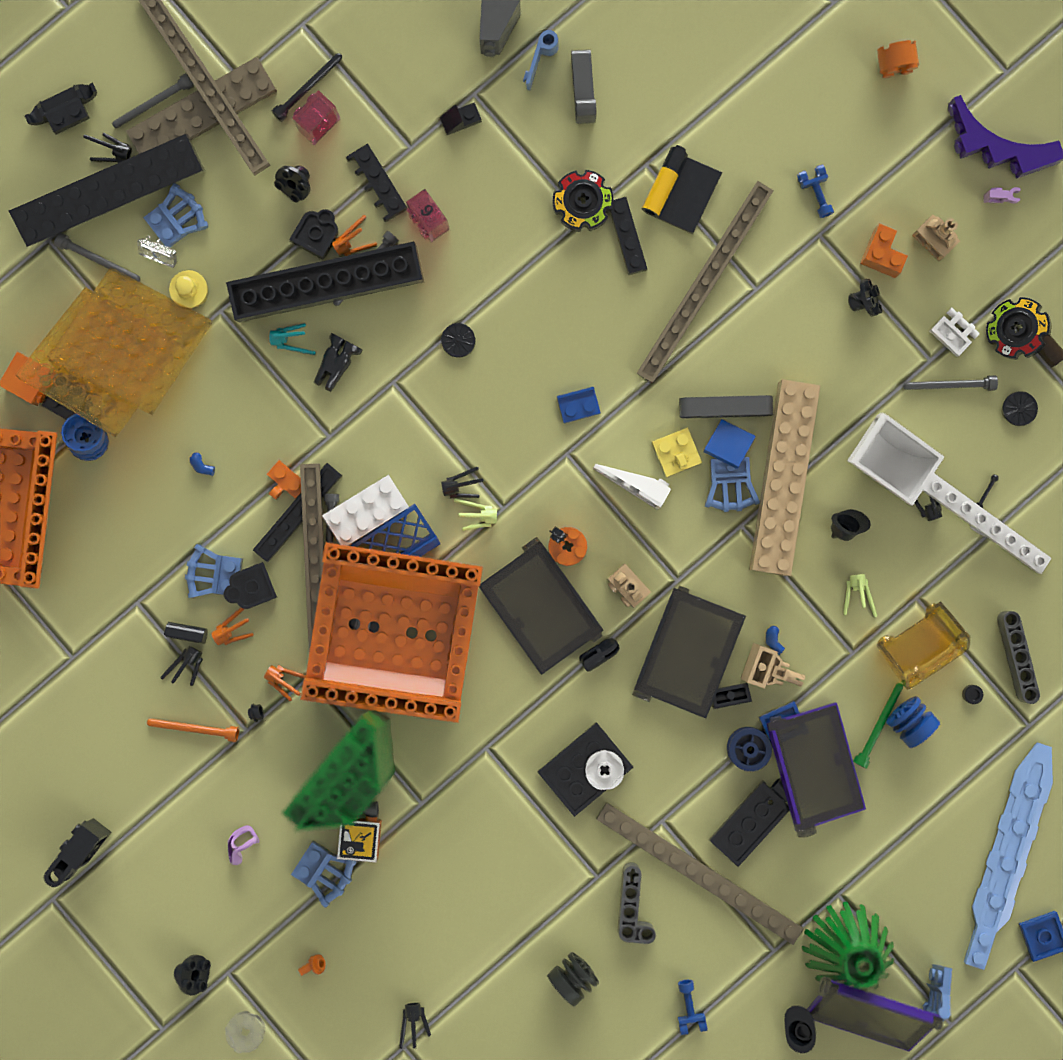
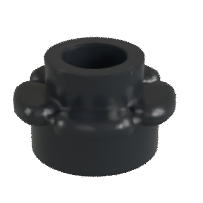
[549,526,568,543]
[248,703,264,722]

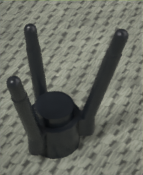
[83,133,132,163]
[441,467,484,499]
[914,496,942,521]
[161,646,203,686]
[399,1003,431,1049]

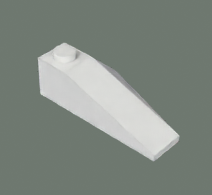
[593,464,671,509]

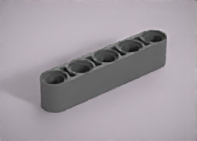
[679,395,773,418]
[997,611,1040,704]

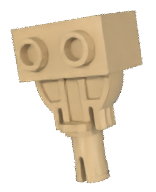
[912,215,960,261]
[607,564,651,608]
[741,643,805,689]

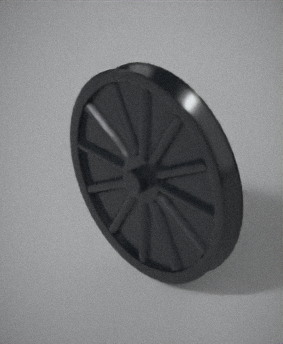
[441,323,476,358]
[1002,391,1038,426]

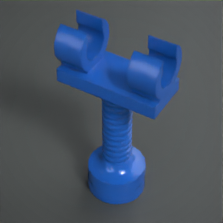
[797,164,834,218]
[678,979,708,1035]

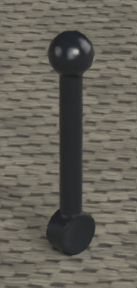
[976,474,999,508]

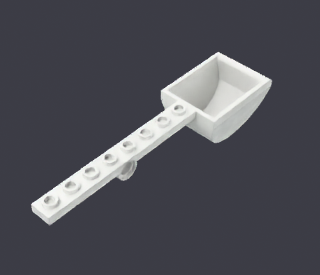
[847,413,1052,574]

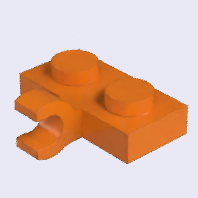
[267,460,301,500]

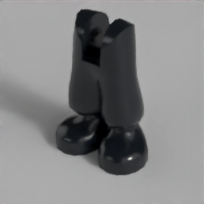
[314,333,363,392]

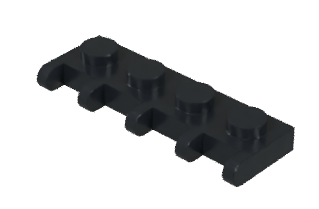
[346,143,408,222]

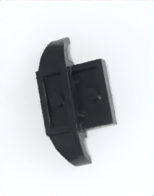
[24,82,97,135]

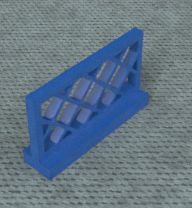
[350,504,441,557]

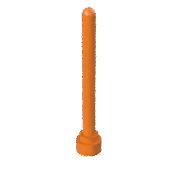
[147,719,239,742]

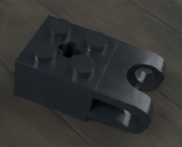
[43,818,111,887]

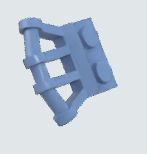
[143,183,209,249]
[705,457,760,512]
[185,544,243,598]
[291,841,356,908]
[923,964,952,1024]

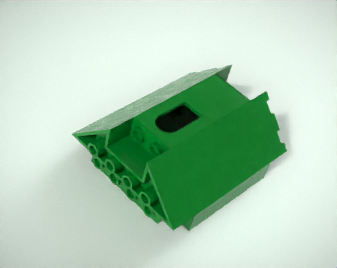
[282,710,395,831]

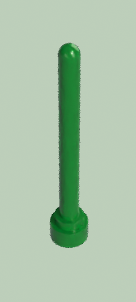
[853,683,903,769]

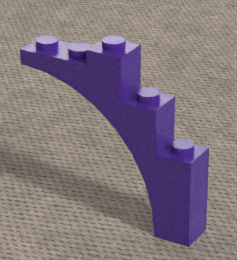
[948,95,1063,179]

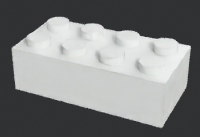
[322,475,409,546]

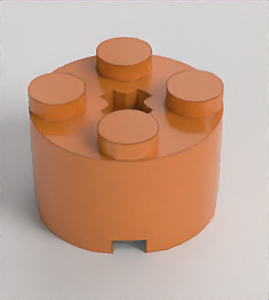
[877,40,919,78]
[548,527,587,566]

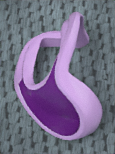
[228,825,260,865]

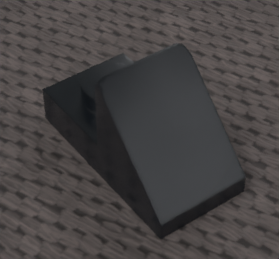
[440,102,482,135]

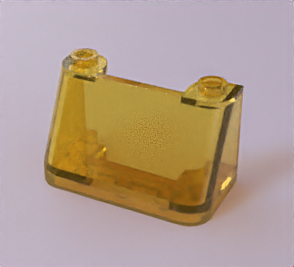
[877,601,971,690]

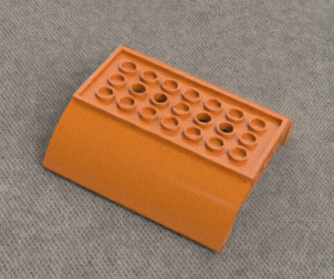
[0,428,57,589]
[301,542,483,723]

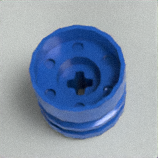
[61,412,109,461]
[886,696,940,748]

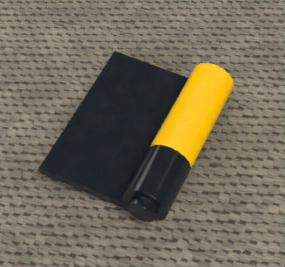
[642,145,722,234]

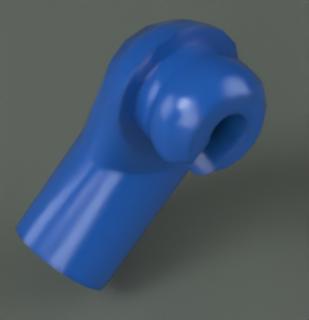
[189,453,215,476]
[766,626,785,655]

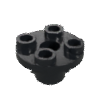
[274,165,311,203]
[848,278,882,317]
[174,955,211,996]

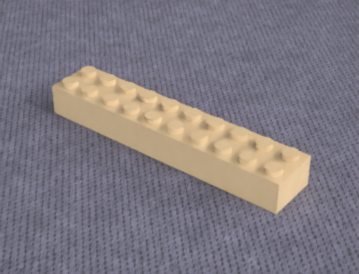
[749,379,820,576]

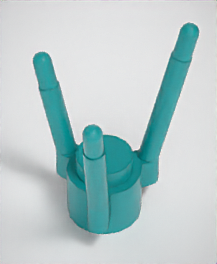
[269,323,316,355]

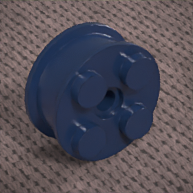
[727,727,772,772]

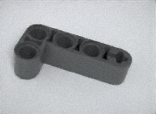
[571,49,596,124]
[618,862,656,944]

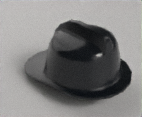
[831,509,871,541]
[784,1005,817,1053]

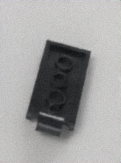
[709,777,795,867]

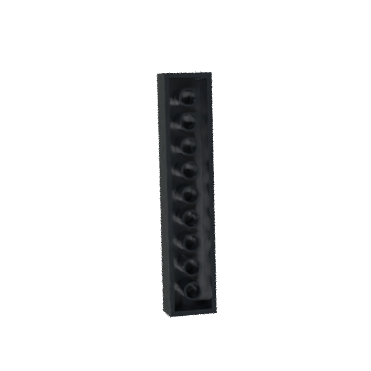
[9,134,205,247]
[226,241,424,322]

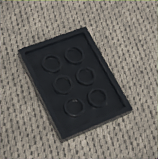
[537,722,634,817]

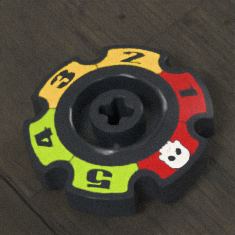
[553,170,614,232]
[986,297,1052,360]

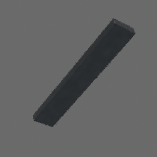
[253,463,342,562]

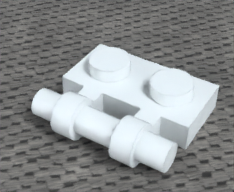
[930,308,980,357]

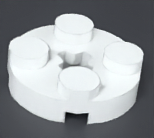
[585,750,624,790]

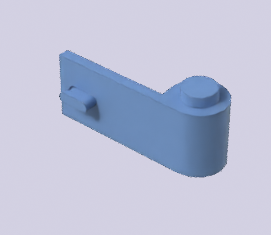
[523,30,559,91]

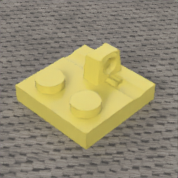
[652,427,702,477]

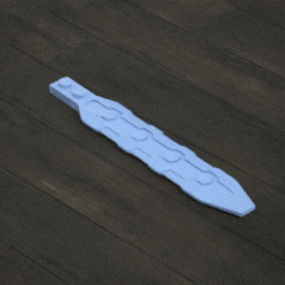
[964,742,1053,970]

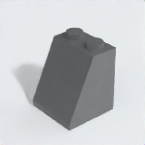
[479,0,521,57]

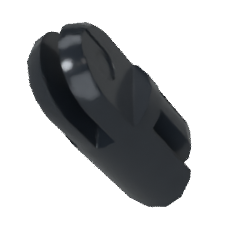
[579,638,620,672]

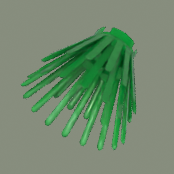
[802,902,894,991]

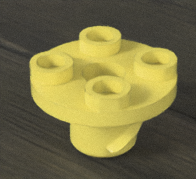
[169,270,208,309]

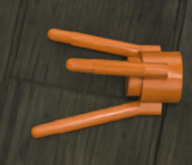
[332,215,377,256]
[211,608,254,645]
[264,665,306,701]

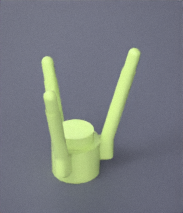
[454,498,497,531]
[843,574,877,618]

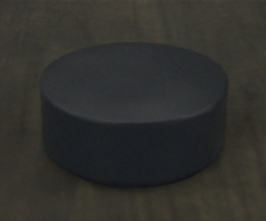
[962,685,984,704]

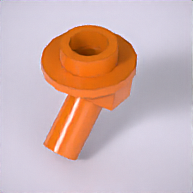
[298,954,326,976]

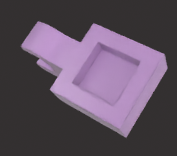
[984,187,1021,204]

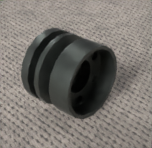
[547,951,599,1007]

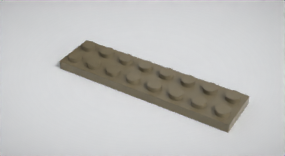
[126,57,277,154]

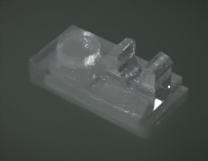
[137,235,177,268]

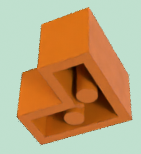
[860,224,908,278]

